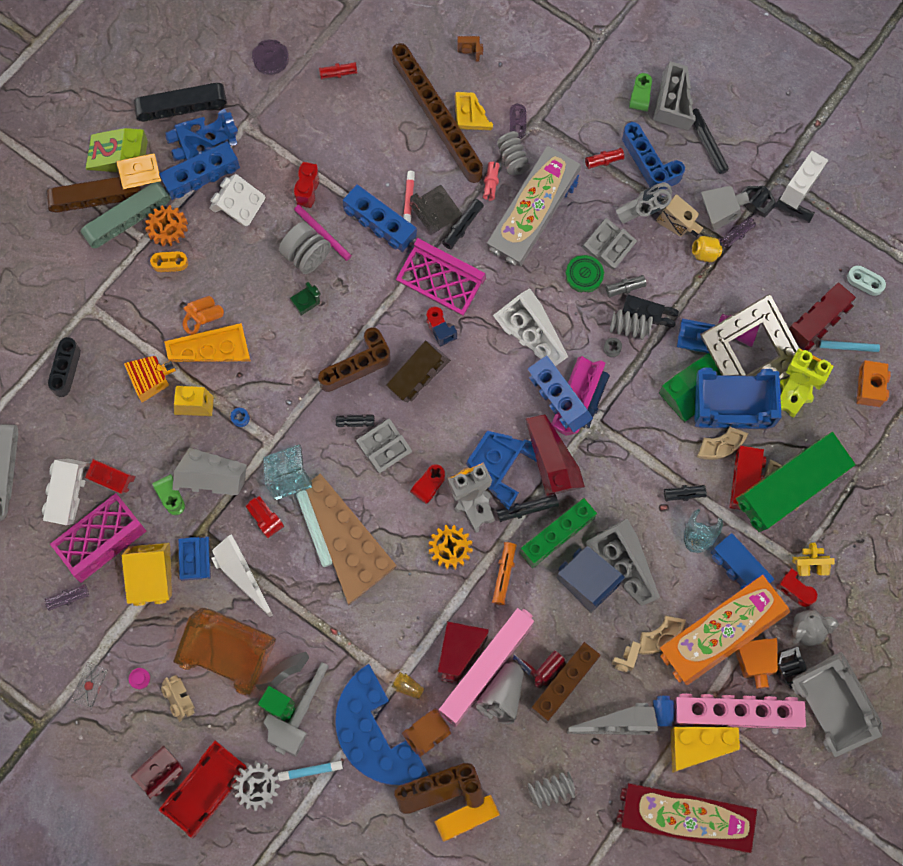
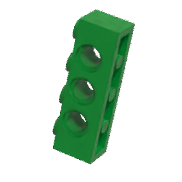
[520,498,597,569]

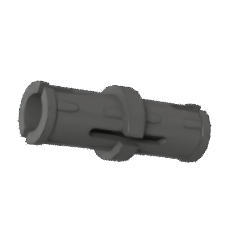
[606,275,646,298]

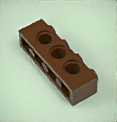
[530,642,601,724]

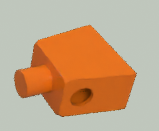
[735,638,777,689]

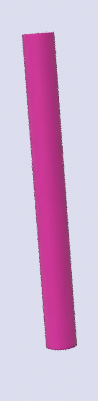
[294,205,352,261]

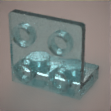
[263,445,312,500]

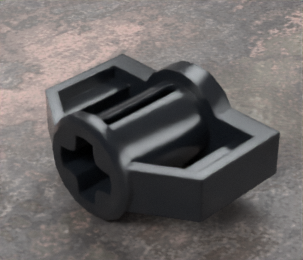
[741,186,775,218]
[776,646,807,689]

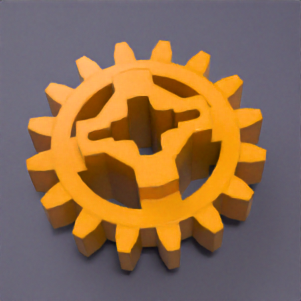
[428,525,473,570]

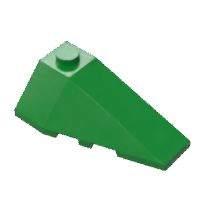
[659,353,722,423]

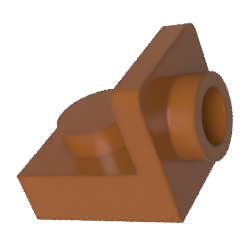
[457,36,483,62]

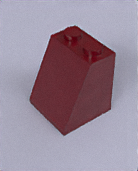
[438,621,489,684]

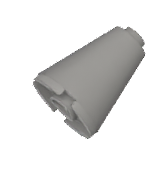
[476,662,524,724]

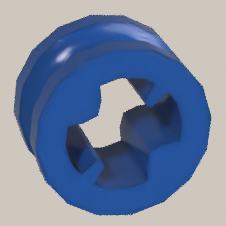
[230,408,250,427]

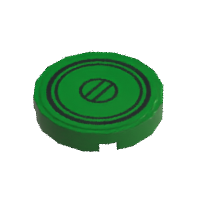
[566,255,604,293]

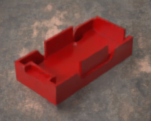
[158,741,247,838]

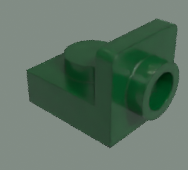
[290,282,321,316]

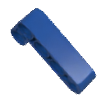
[622,122,685,190]

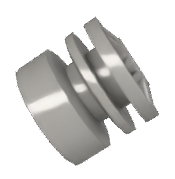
[279,222,331,274]

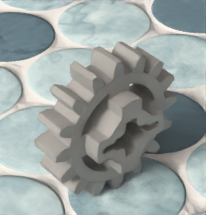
[232,761,280,811]

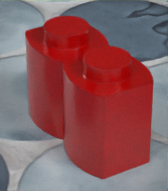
[294,162,320,208]

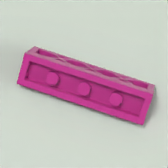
[551,356,606,436]

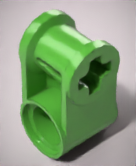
[629,73,652,111]
[152,474,185,515]

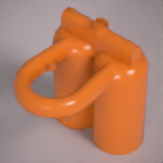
[183,296,224,335]

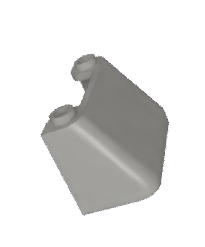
[792,652,883,757]

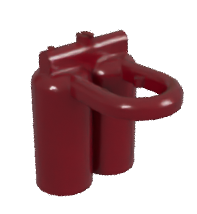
[521,650,566,688]

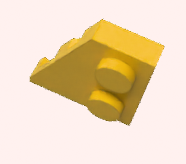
[455,92,493,130]

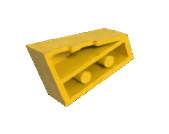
[670,727,740,773]

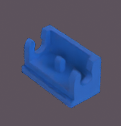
[677,318,715,353]

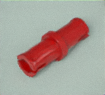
[319,62,358,80]
[585,148,625,169]

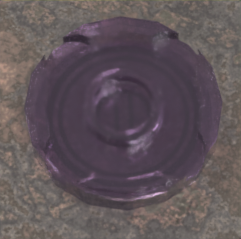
[252,39,289,75]

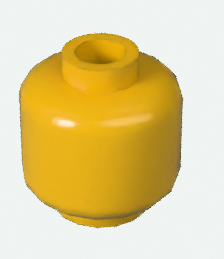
[692,236,722,262]

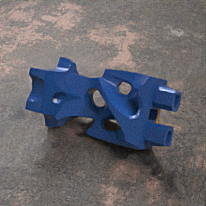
[165,109,238,161]

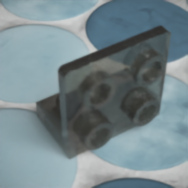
[410,185,462,235]

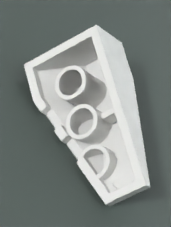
[493,288,568,366]
[211,534,273,617]

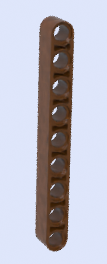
[392,43,483,183]

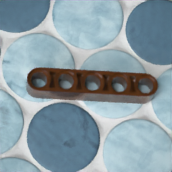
[46,177,141,213]

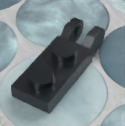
[622,294,679,328]

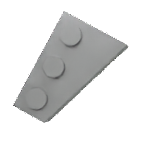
[653,61,695,130]

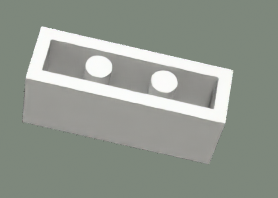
[780,151,828,209]

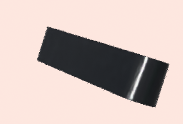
[133,83,227,122]

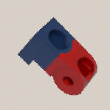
[426,306,457,347]

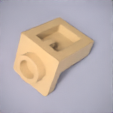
[612,641,641,672]

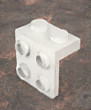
[209,174,265,226]

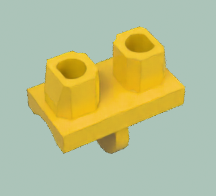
[792,542,835,576]

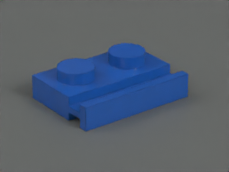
[179,537,211,581]

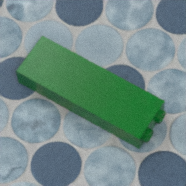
[735,431,856,533]

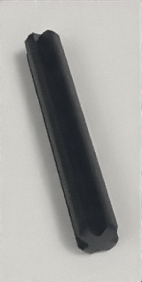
[693,108,729,174]

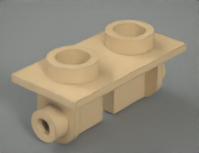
[161,675,195,722]

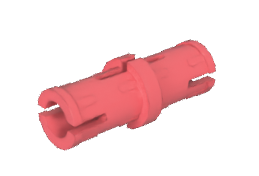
[483,162,500,201]

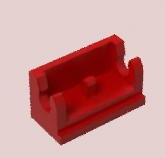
[85,459,136,494]

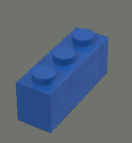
[710,533,774,590]

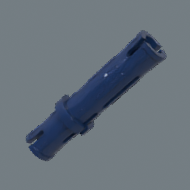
[582,371,610,429]

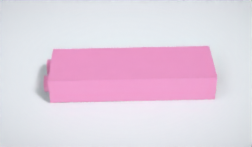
[439,608,534,727]

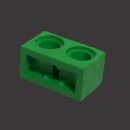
[258,686,296,722]

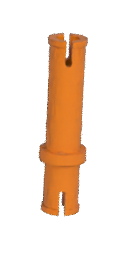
[492,542,517,605]

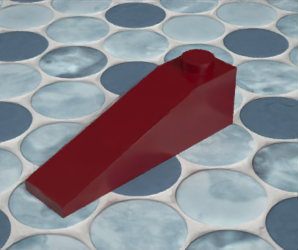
[526,414,585,497]

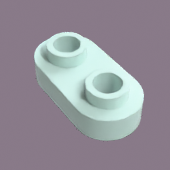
[847,266,886,296]

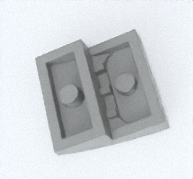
[581,217,637,270]
[355,418,412,473]

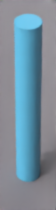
[819,340,880,352]

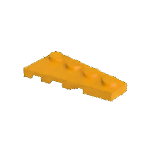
[164,323,251,362]

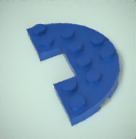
[335,664,429,785]

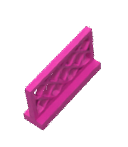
[396,238,486,316]
[50,493,147,583]

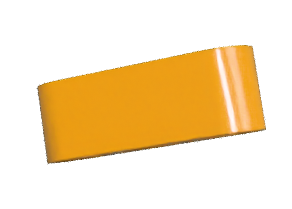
[434,795,500,842]

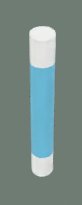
[278,761,343,781]

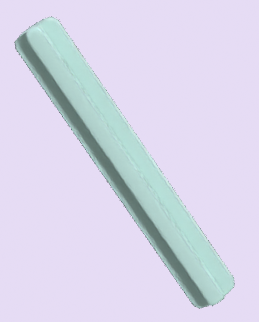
[296,490,333,567]

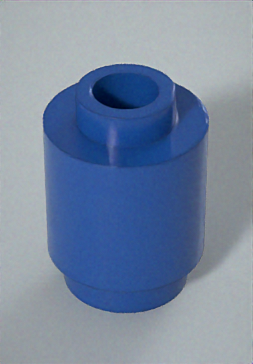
[653,696,675,727]

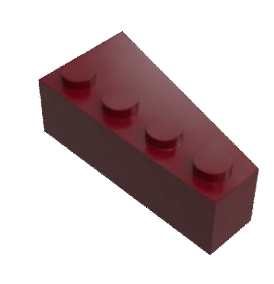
[789,282,856,351]

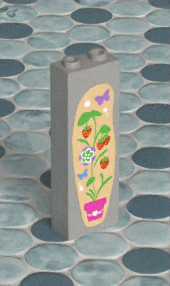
[487,145,581,266]

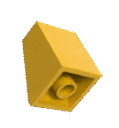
[122,543,172,606]

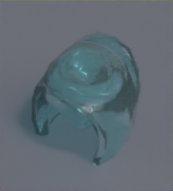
[683,509,723,554]

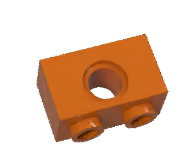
[856,360,891,407]

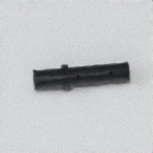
[442,199,484,250]
[497,494,559,522]

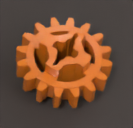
[145,205,188,247]

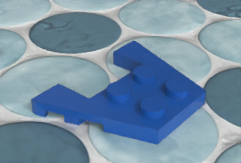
[466,431,537,510]

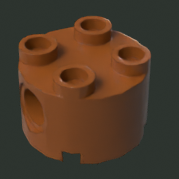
[401,708,452,757]

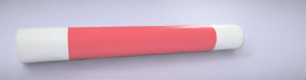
[403,171,415,222]

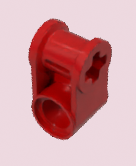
[410,464,445,504]

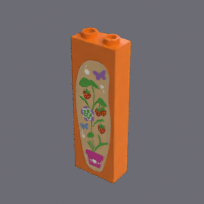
[660,575,790,686]

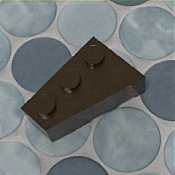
[386,340,451,403]

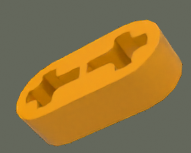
[150,251,189,272]

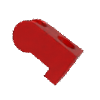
[776,568,818,607]

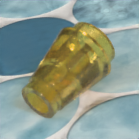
[391,672,424,699]

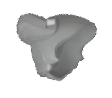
[792,610,839,646]

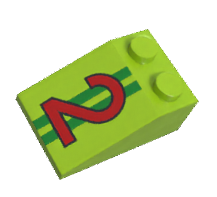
[86,128,148,172]

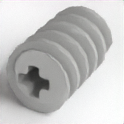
[497,131,530,175]
[610,309,653,340]
[527,770,575,809]

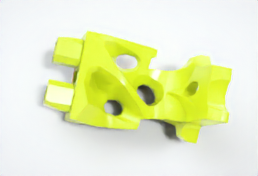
[780,348,834,418]

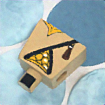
[656,194,703,237]

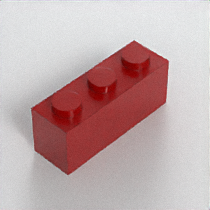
[729,445,766,510]

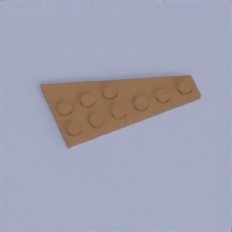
[305,473,397,605]

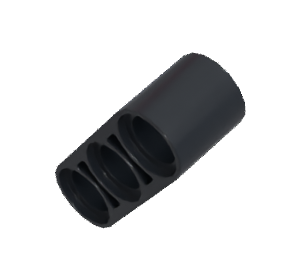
[48,337,81,397]

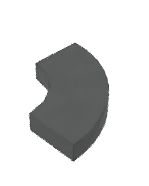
[256,652,309,691]

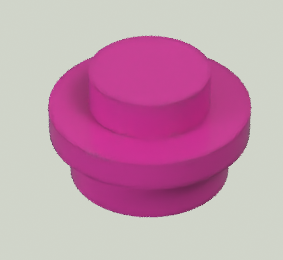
[129,668,150,689]

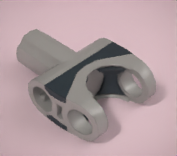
[616,182,672,224]

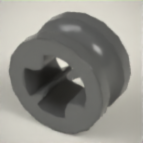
[604,338,622,357]

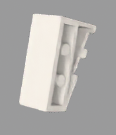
[42,459,91,525]

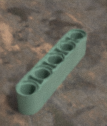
[81,182,171,248]

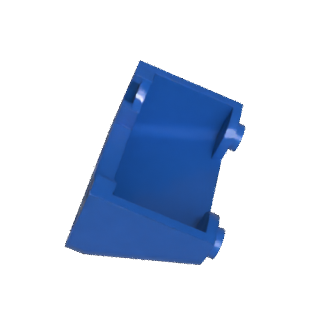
[695,368,782,429]

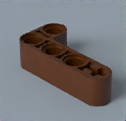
[318,327,391,392]
[394,763,485,814]

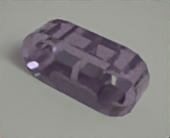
[509,103,526,139]

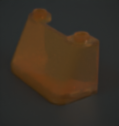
[173,608,276,695]

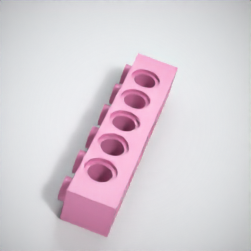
[674,694,806,729]

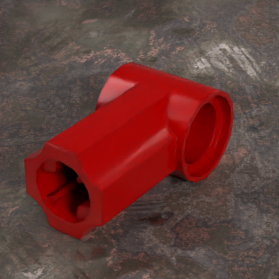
[246,496,284,539]

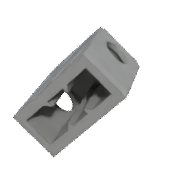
[701,186,750,231]

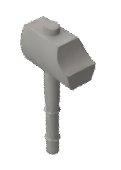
[263,662,329,757]

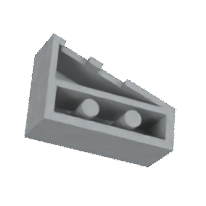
[172,448,247,495]

